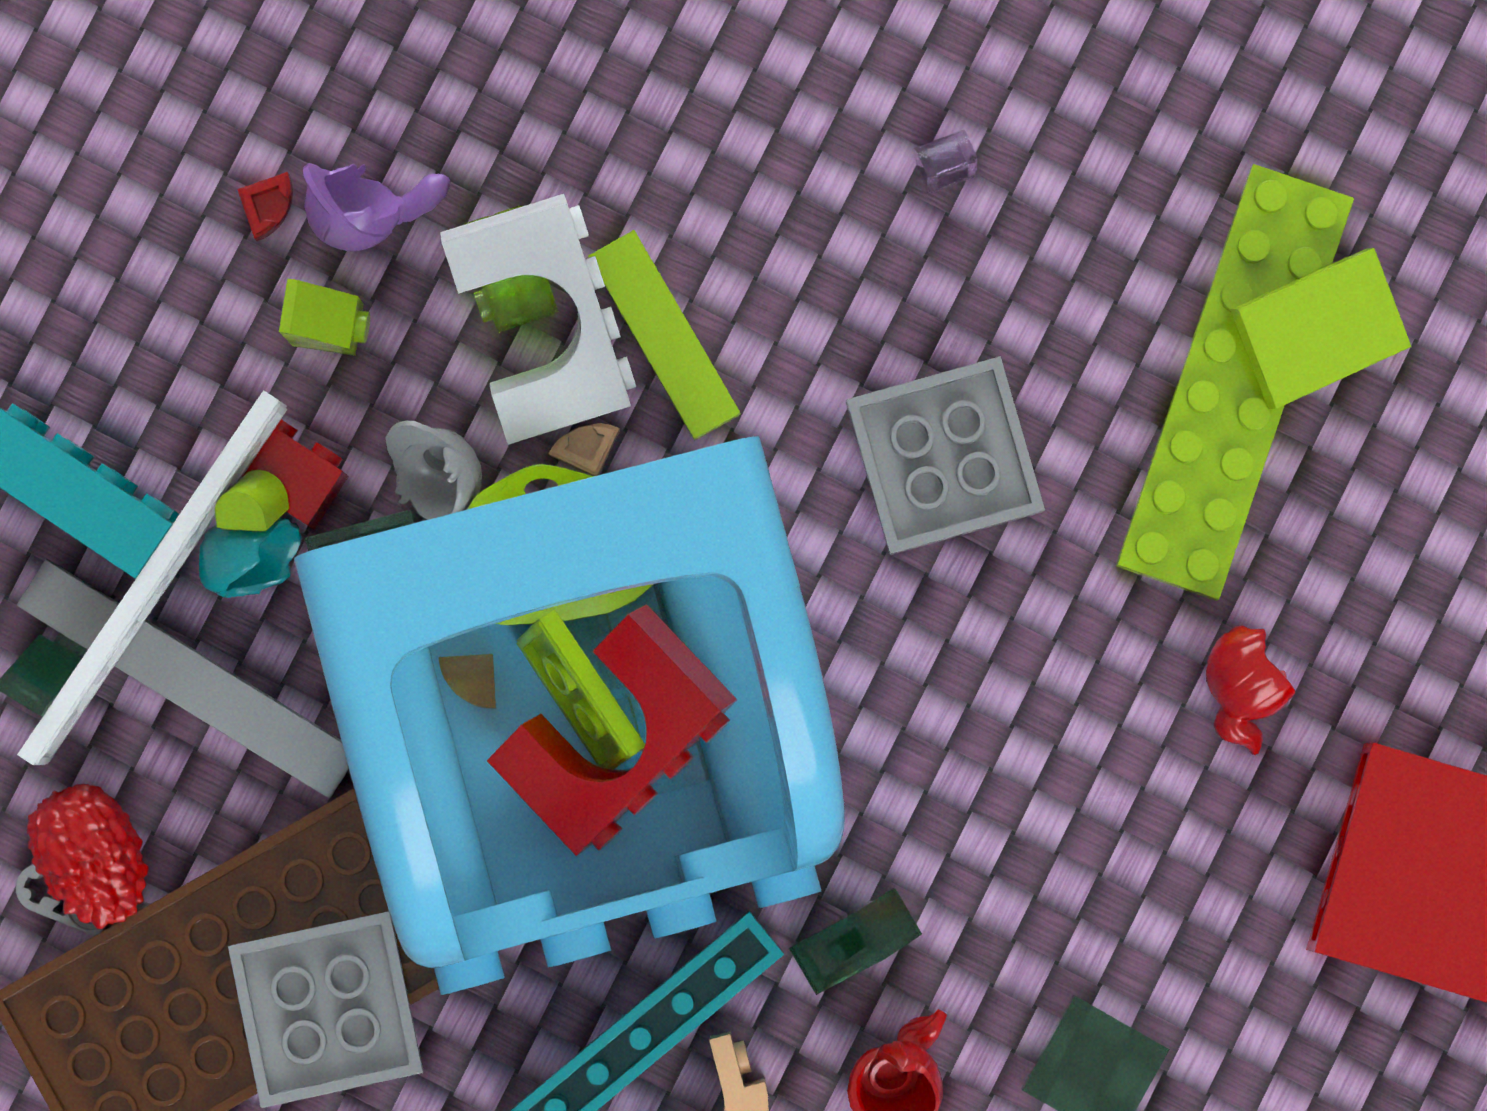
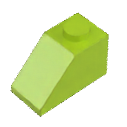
[279,278,370,356]

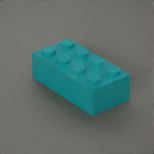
[0,403,179,579]

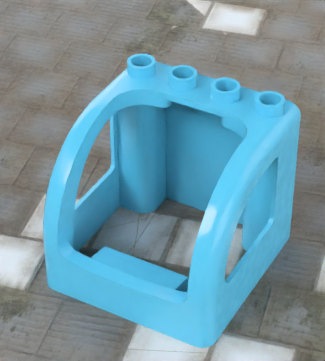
[294,436,845,995]

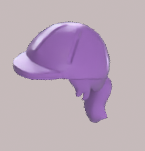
[303,163,450,252]

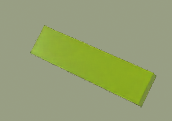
[588,230,741,441]

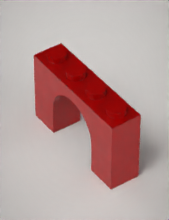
[487,604,737,856]

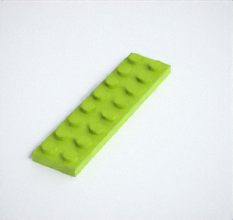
[1116,164,1354,601]

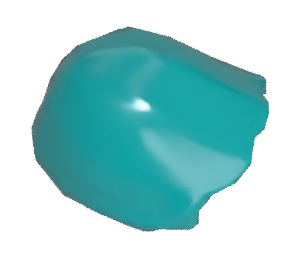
[199,518,302,598]

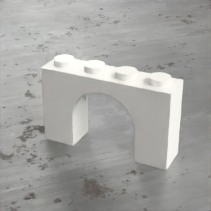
[440,194,636,445]

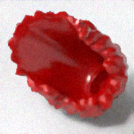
[26,783,149,929]

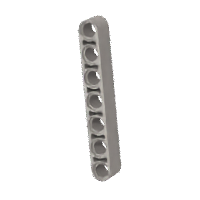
[17,559,349,798]

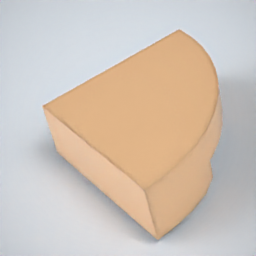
[548,423,620,476]

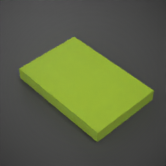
[1231,248,1412,409]
[516,608,645,770]

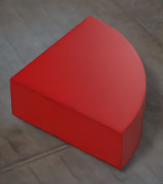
[237,172,293,242]

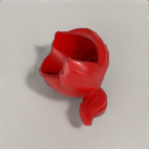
[1206,626,1295,755]
[847,1009,947,1111]

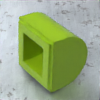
[215,470,289,532]

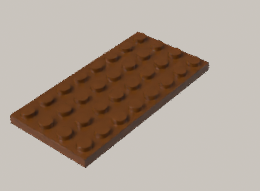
[0,788,439,1111]

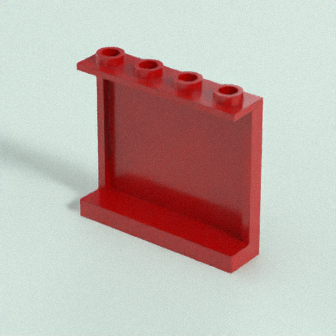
[1306,742,1487,1003]

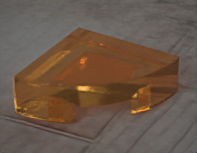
[439,654,496,709]

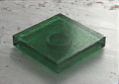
[1021,995,1170,1111]

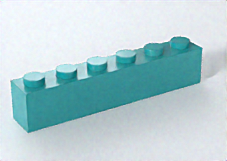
[509,910,784,1111]

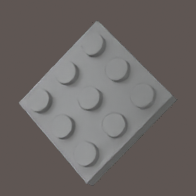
[846,356,1045,555]
[228,911,424,1108]

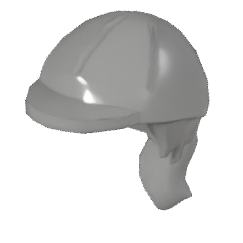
[385,421,482,520]

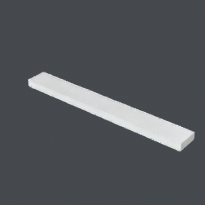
[17,390,287,765]

